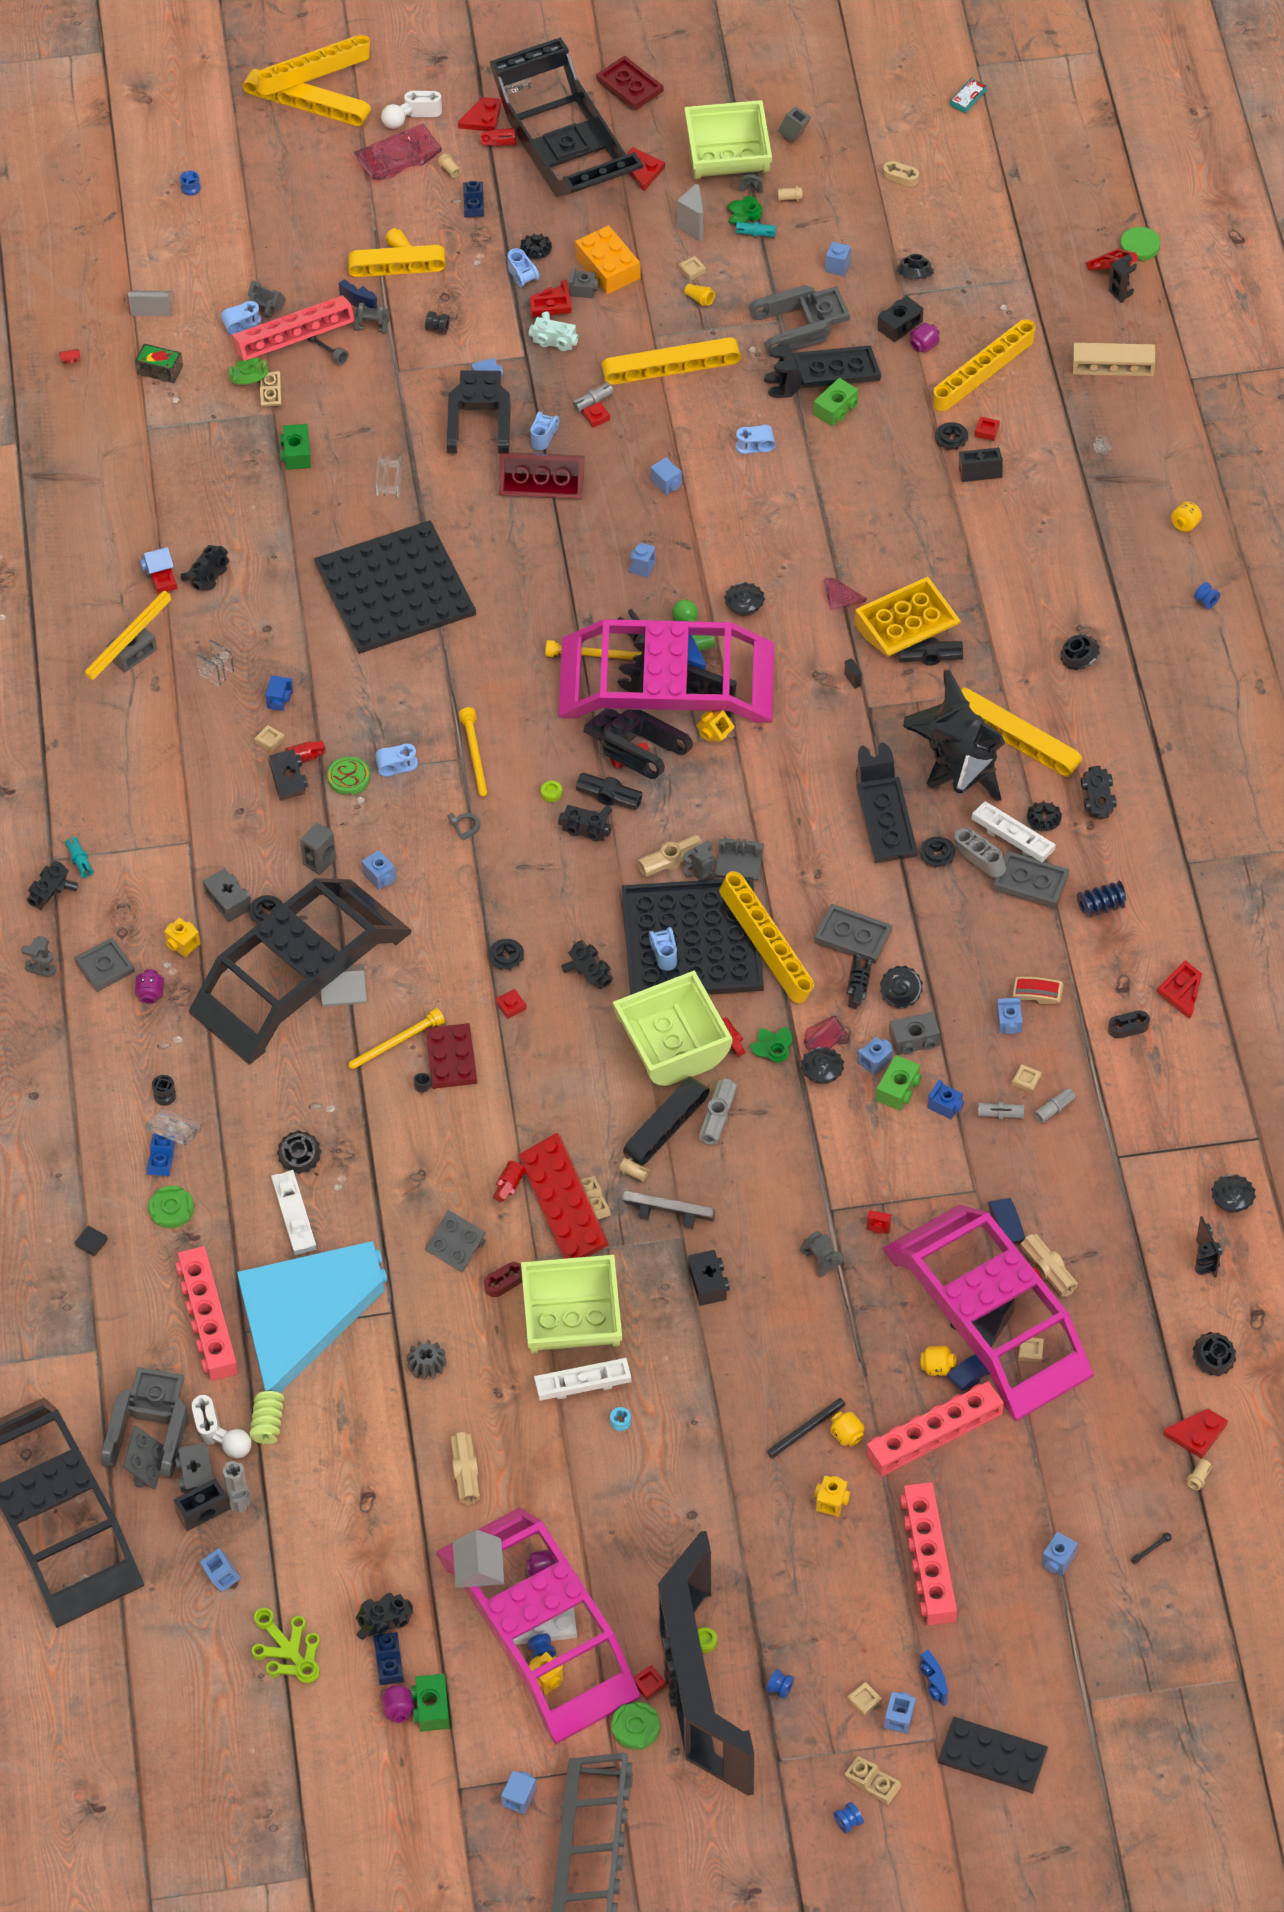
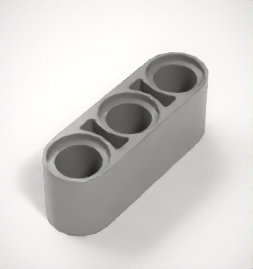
[954,827,1006,877]

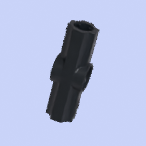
[899,637,963,666]
[576,772,643,810]

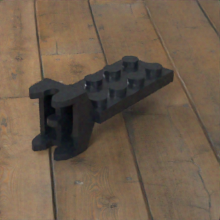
[764,345,881,398]
[617,640,737,717]
[855,742,918,863]

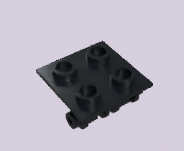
[1195,1216,1222,1278]

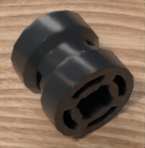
[425,311,450,334]
[152,1075,176,1106]

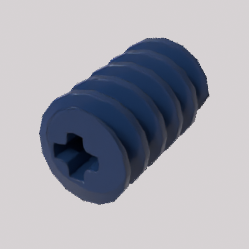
[1077,880,1126,918]

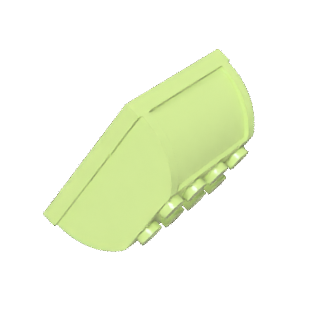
[685,100,772,179]
[613,970,732,1086]
[521,1255,622,1354]

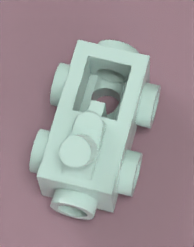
[529,312,579,351]

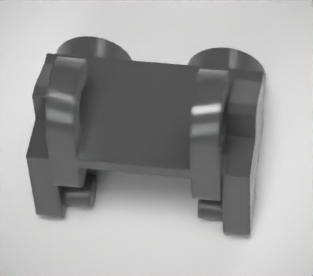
[248,281,286,318]
[355,303,390,333]
[684,840,715,880]
[21,936,56,977]
[800,1231,843,1277]

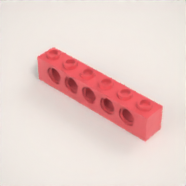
[232,295,355,361]
[175,1246,238,1381]
[866,1381,1004,1477]
[900,1482,957,1626]

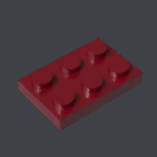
[596,56,664,110]
[425,1023,477,1089]

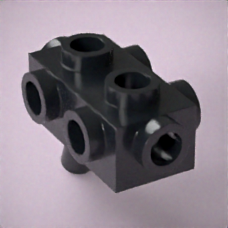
[181,545,230,591]
[1080,766,1117,819]
[558,805,612,841]
[27,861,78,910]
[561,940,614,989]
[356,1593,413,1640]

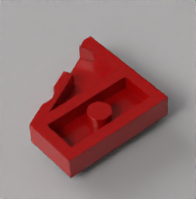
[458,97,502,131]
[626,147,665,191]
[1086,248,1138,270]
[529,280,572,317]
[1156,960,1202,1019]
[1163,1408,1228,1459]

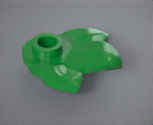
[727,196,763,224]
[750,1027,792,1063]

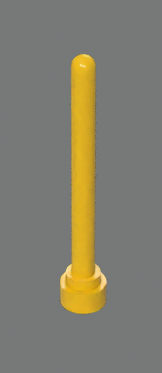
[545,640,642,660]
[458,707,487,797]
[348,1007,445,1069]

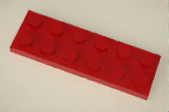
[519,1133,609,1259]

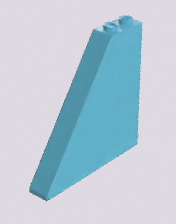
[237,1241,387,1393]

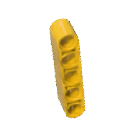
[348,245,446,277]

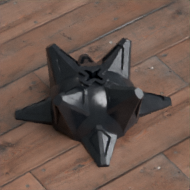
[903,669,1005,801]

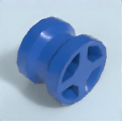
[180,171,201,196]
[1194,582,1221,609]
[527,1633,556,1659]
[766,1669,795,1699]
[833,1802,864,1834]

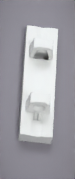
[971,801,1056,862]
[271,1170,317,1256]
[534,1358,631,1401]

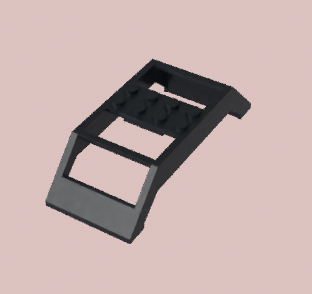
[490,37,643,197]
[189,878,411,1065]
[0,1398,144,1628]
[658,1531,754,1796]

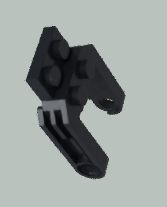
[447,370,511,454]
[583,708,693,779]

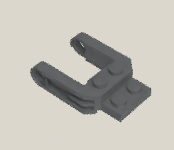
[749,285,850,354]
[101,1367,189,1477]

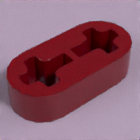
[484,1262,523,1297]

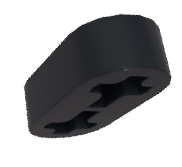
[1108,1010,1150,1039]

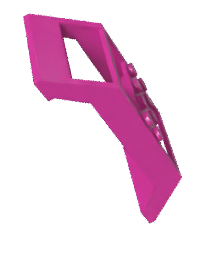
[559,619,774,723]
[883,1205,1093,1421]
[436,1507,641,1744]

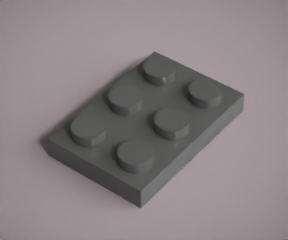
[993,851,1070,908]
[814,904,893,964]

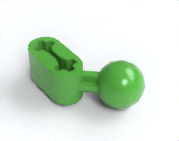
[672,599,715,651]

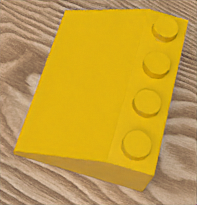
[854,577,961,657]

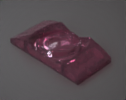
[354,123,442,180]

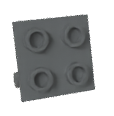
[715,837,764,880]
[425,1210,486,1272]
[123,1425,164,1489]

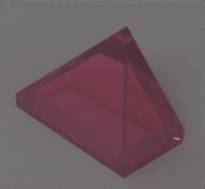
[824,578,867,610]
[803,1016,847,1051]

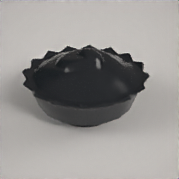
[896,254,934,280]
[724,582,765,616]
[1060,634,1100,671]
[880,965,923,1009]
[801,1047,844,1084]
[277,1130,322,1174]
[1211,1174,1256,1213]
[1192,1332,1236,1376]

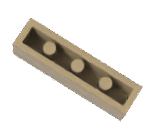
[1072,342,1155,376]

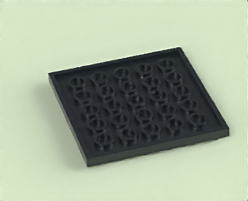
[314,520,476,654]
[622,877,764,995]

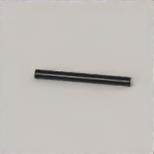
[767,1398,845,1459]

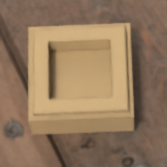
[678,256,706,281]
[254,725,285,753]
[1012,1064,1042,1093]
[1018,1338,1044,1363]
[847,1682,882,1717]

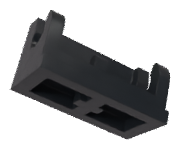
[1109,254,1137,303]
[959,447,1003,482]

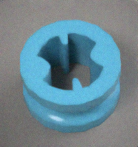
[610,1407,631,1431]

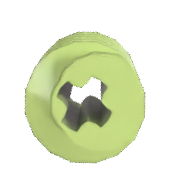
[250,1391,284,1444]

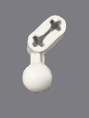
[381,91,442,129]
[192,1395,251,1459]

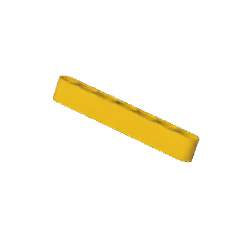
[257,35,370,95]
[242,69,371,126]
[933,319,1035,411]
[601,337,741,385]
[961,687,1083,777]
[719,871,814,1004]

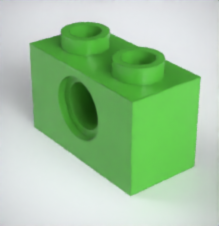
[813,378,859,427]
[876,1055,922,1111]

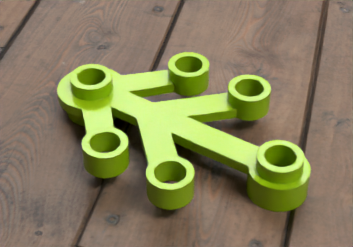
[252,1608,320,1683]

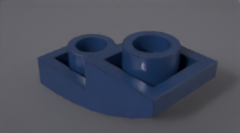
[463,181,484,217]
[339,279,377,309]
[988,1198,1025,1243]
[946,1354,990,1391]
[373,1632,404,1685]

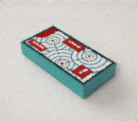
[950,78,987,113]

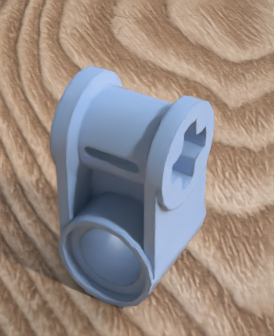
[508,248,539,287]
[220,301,261,334]
[530,411,559,450]
[735,425,776,454]
[375,744,418,777]
[649,927,677,971]

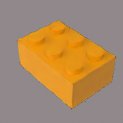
[575,225,641,294]

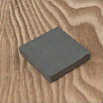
[74,937,135,992]

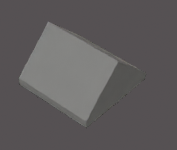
[677,184,703,241]
[128,290,174,316]
[321,964,367,1007]
[453,1529,504,1588]

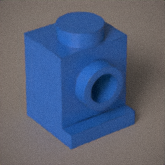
[265,675,294,711]
[927,1080,964,1119]

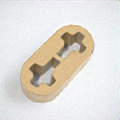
[883,161,919,186]

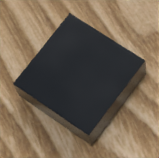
[844,659,862,689]
[75,1225,108,1257]

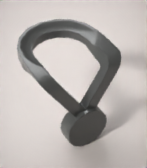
[738,172,763,192]
[447,813,480,840]

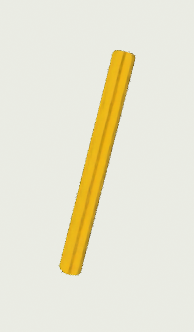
[85,591,171,680]

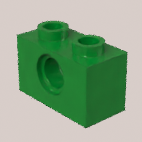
[280,424,311,470]
[411,1673,450,1732]

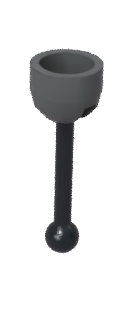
[308,336,349,365]

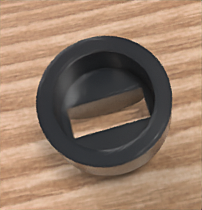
[413,1073,432,1093]

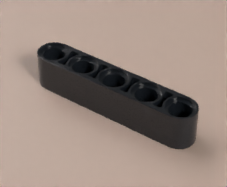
[623,1076,710,1166]

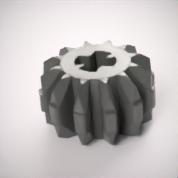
[407,1339,447,1381]

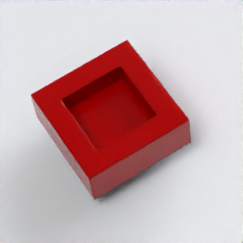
[59,349,81,364]
[583,402,610,428]
[975,416,1000,441]
[151,568,178,594]
[496,989,526,1019]
[867,1210,892,1234]
[633,1665,666,1700]

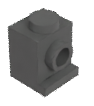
[569,268,599,298]

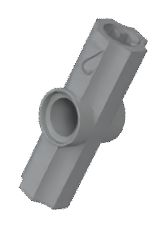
[699,1079,737,1146]
[222,1460,251,1513]

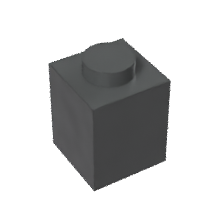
[778,106,811,142]

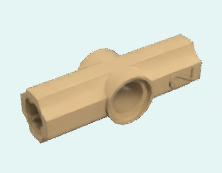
[638,834,702,877]
[1020,1234,1078,1297]
[451,1432,480,1505]

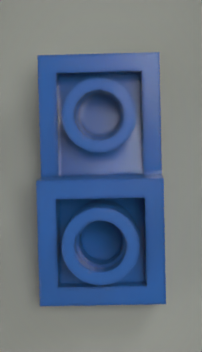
[147,1133,176,1176]
[920,1650,948,1706]

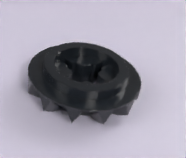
[520,233,552,259]
[936,422,968,450]
[1027,800,1062,831]
[920,837,955,868]
[249,895,283,924]
[489,939,524,971]

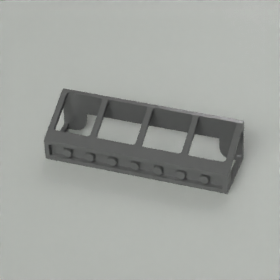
[552,1753,633,1912]

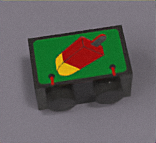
[135,344,183,383]

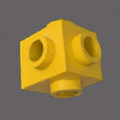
[696,710,735,742]
[164,917,201,958]
[814,1476,851,1517]
[529,1652,563,1696]

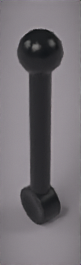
[1131,1532,1172,1564]

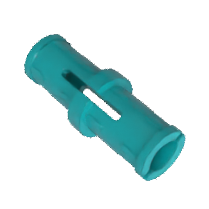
[736,221,777,238]
[65,837,94,878]

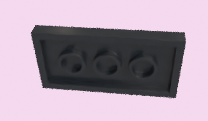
[938,1716,1048,1794]

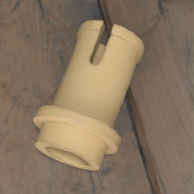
[438,154,462,178]
[778,186,803,201]
[619,1158,650,1182]
[1187,1459,1213,1490]

